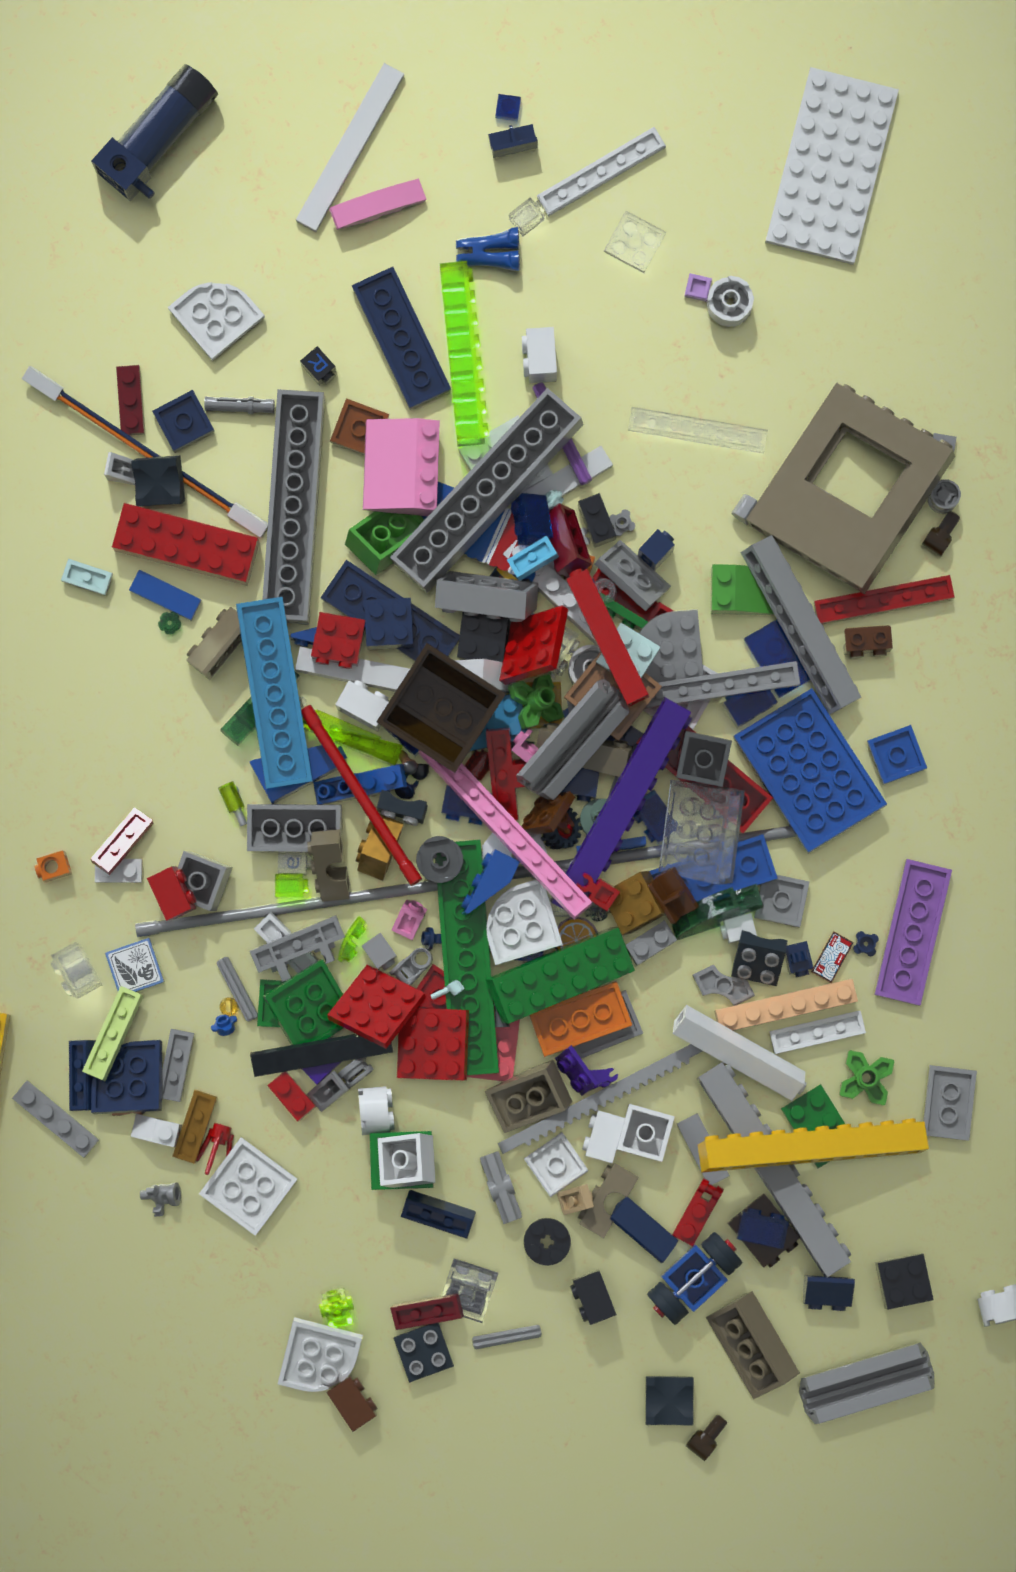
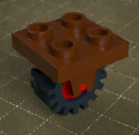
[521,791,582,850]

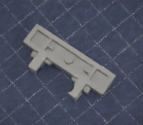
[249,915,345,982]

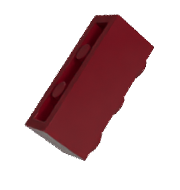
[540,503,592,578]

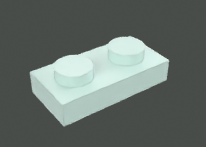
[61,559,113,596]

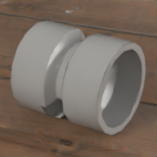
[928,479,961,514]

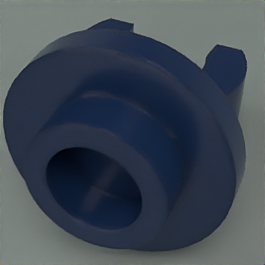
[395,774,419,799]
[421,927,442,950]

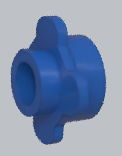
[211,1015,237,1036]

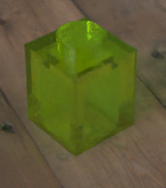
[275,874,309,899]

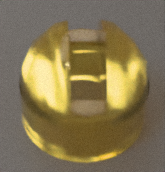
[219,997,238,1016]

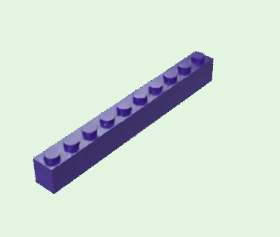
[550,697,692,910]

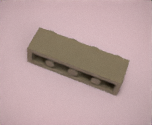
[536,723,634,777]

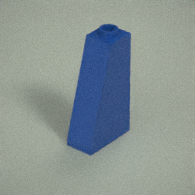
[250,745,347,804]

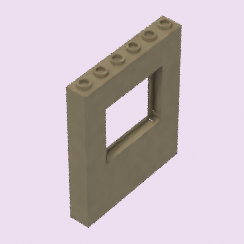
[746,382,955,594]

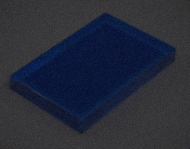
[743,619,810,698]

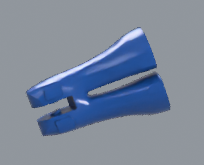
[456,227,520,271]

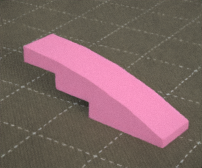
[329,178,427,230]

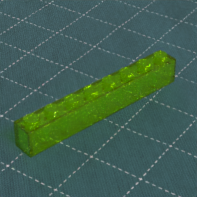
[440,261,489,447]

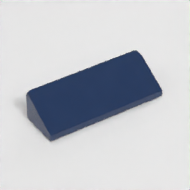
[69,1040,96,1111]
[401,1190,476,1239]
[610,1197,678,1263]

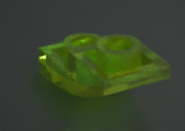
[338,916,367,963]

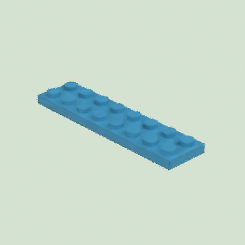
[236,597,312,789]

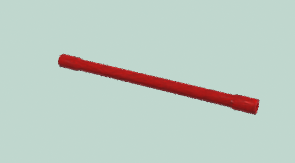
[301,705,422,886]

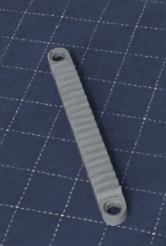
[498,1044,702,1154]

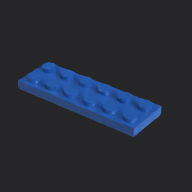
[650,834,778,916]

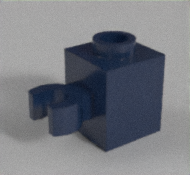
[785,941,813,978]

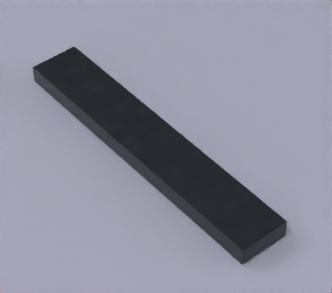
[250,1034,393,1077]

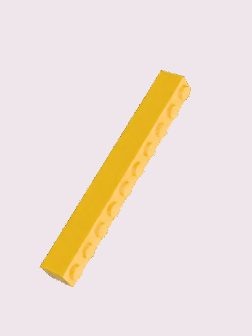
[697,1118,929,1173]

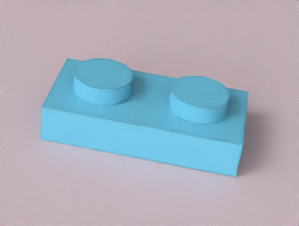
[507,536,559,581]

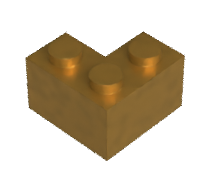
[355,814,404,881]

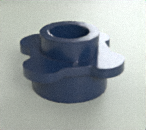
[853,931,879,957]

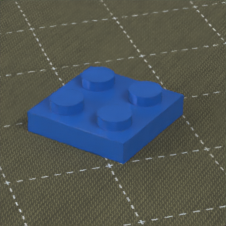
[867,725,927,785]

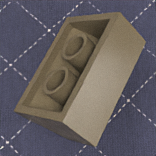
[186,607,242,680]

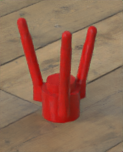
[196,1123,234,1175]

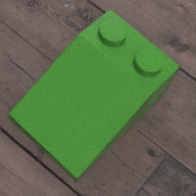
[345,511,424,575]
[711,564,775,615]

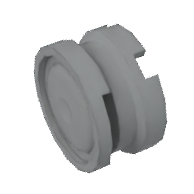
[338,1058,374,1089]

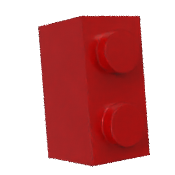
[147,866,196,921]
[267,1071,317,1122]

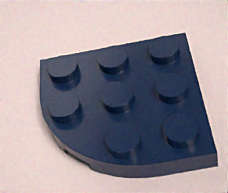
[91,1040,162,1114]

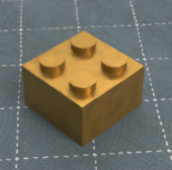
[609,871,665,935]

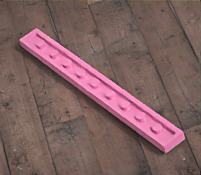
[419,750,592,920]

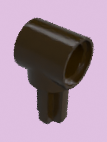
[922,511,960,557]
[686,1415,727,1461]

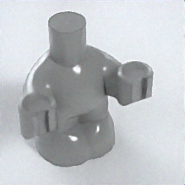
[140,1182,181,1217]

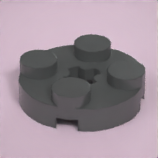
[416,836,463,883]

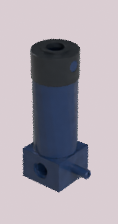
[91,64,218,201]

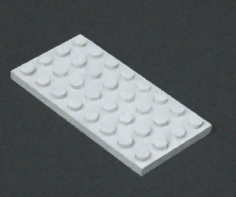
[765,67,899,265]

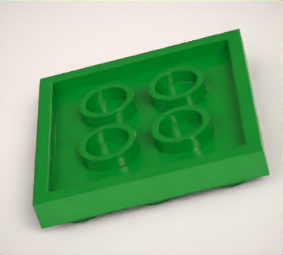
[263,959,344,1045]

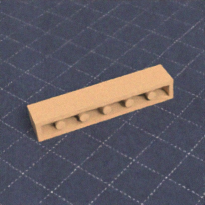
[714,979,858,1031]

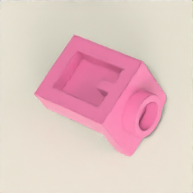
[512,728,538,763]
[392,900,427,940]

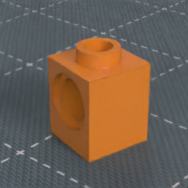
[34,850,72,882]

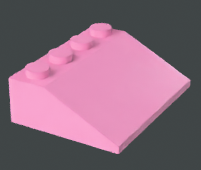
[363,418,440,516]

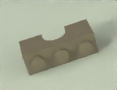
[307,829,350,902]
[577,1163,639,1238]

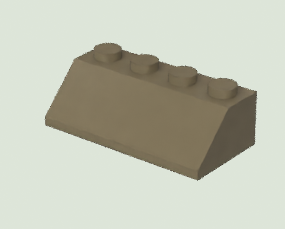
[706,1291,800,1399]

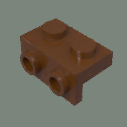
[843,625,893,658]

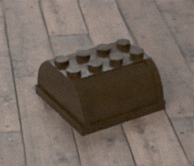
[376,643,506,773]

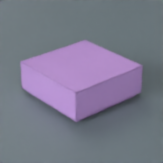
[684,273,712,302]

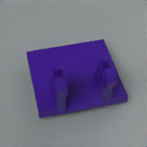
[555,1045,618,1096]

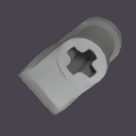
[389,948,433,985]

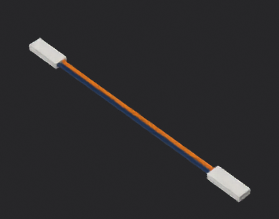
[22,366,268,538]

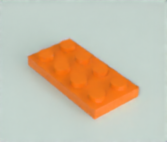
[529,981,632,1057]

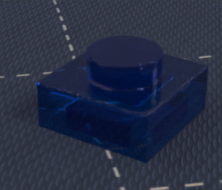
[495,94,521,121]

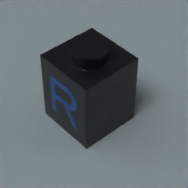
[300,346,336,386]

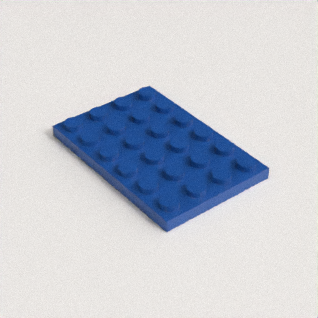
[733,688,887,854]

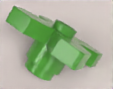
[508,674,564,730]
[839,1050,894,1105]

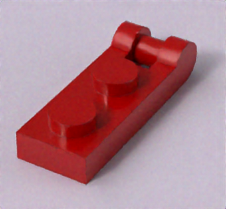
[672,1178,724,1246]

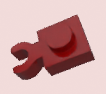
[576,873,620,911]

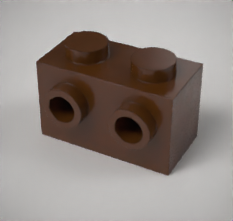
[326,1376,378,1432]

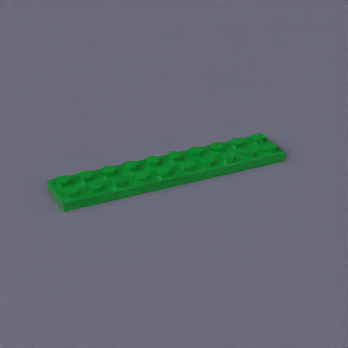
[435,840,499,1075]

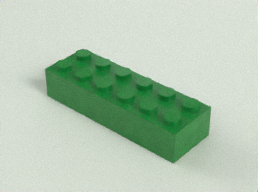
[485,927,635,1024]

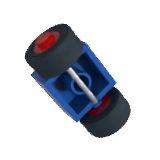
[647,1232,743,1325]

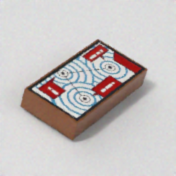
[811,931,854,983]

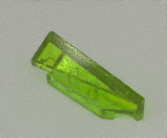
[302,709,403,766]

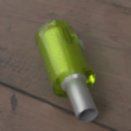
[218,781,247,827]

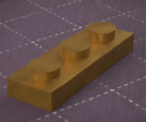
[172,1090,217,1164]

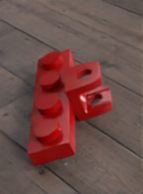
[486,728,526,820]

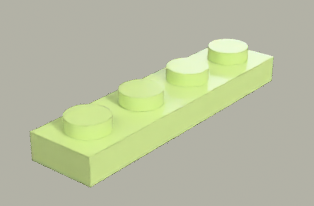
[82,986,144,1081]

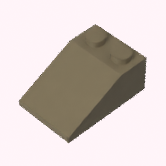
[485,1060,572,1133]

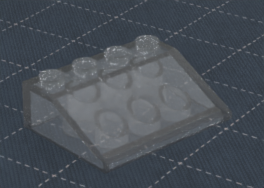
[659,780,745,885]

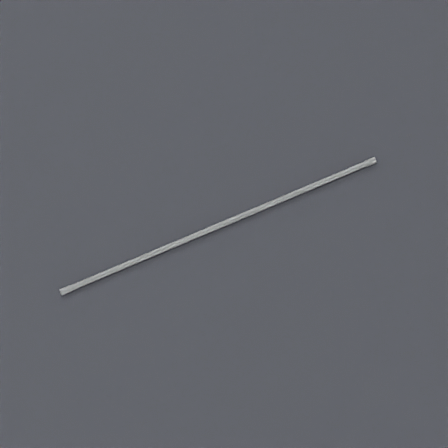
[135,826,797,937]

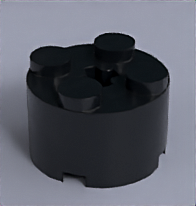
[524,1218,571,1266]

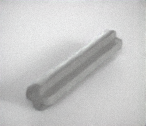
[217,957,258,1022]
[472,1325,542,1349]

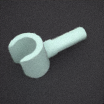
[431,980,464,1000]

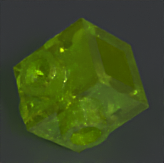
[319,1288,354,1328]

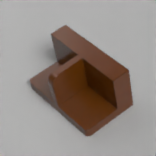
[648,866,699,924]

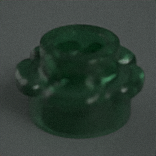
[158,612,181,634]

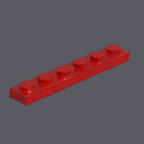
[814,575,955,624]

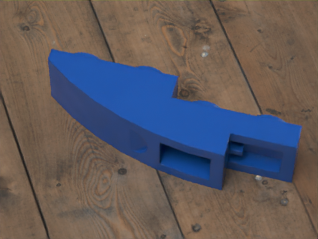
[313,764,407,804]

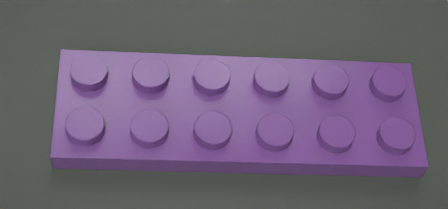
[874,859,952,1006]

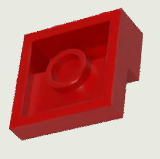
[311,612,365,669]

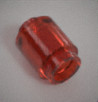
[464,749,490,781]

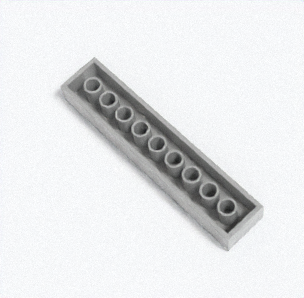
[390,388,584,593]
[262,389,325,625]
[697,1062,851,1277]

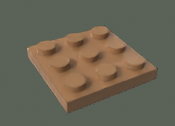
[564,652,662,741]

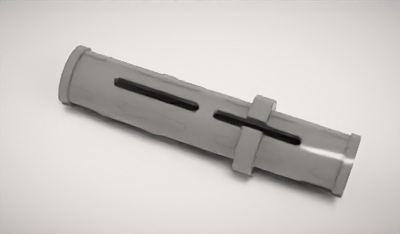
[204,396,275,414]

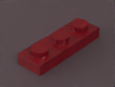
[116,365,145,435]
[390,1294,464,1330]

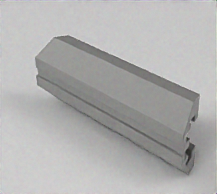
[516,679,629,800]
[799,1342,934,1424]

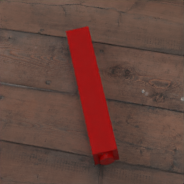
[566,568,649,707]

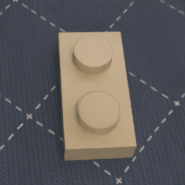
[557,1184,594,1215]

